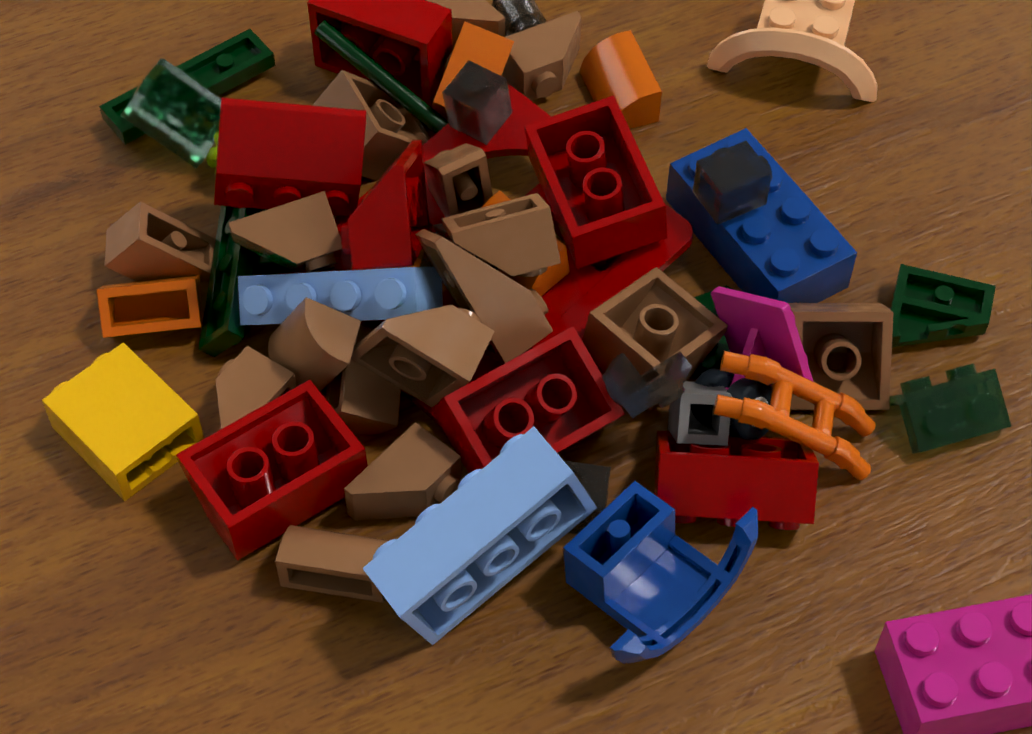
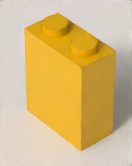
[42,342,204,501]

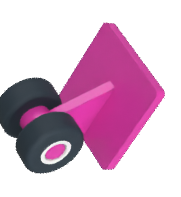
[690,286,814,441]

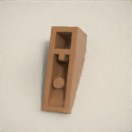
[415,229,553,364]

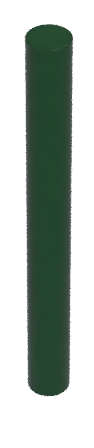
[314,20,449,134]

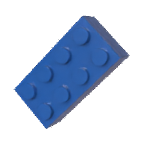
[666,128,857,303]

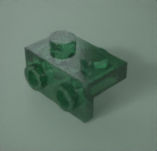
[121,58,221,168]
[889,363,1011,453]

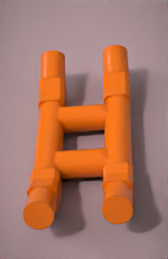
[713,351,876,480]

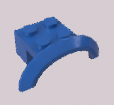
[563,481,758,664]

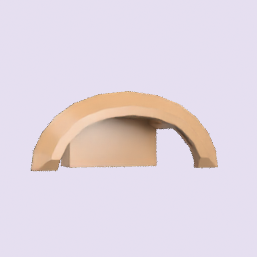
[707,0,878,102]

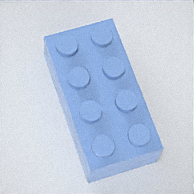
[362,426,597,645]

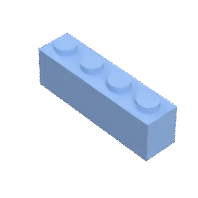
[238,267,443,326]

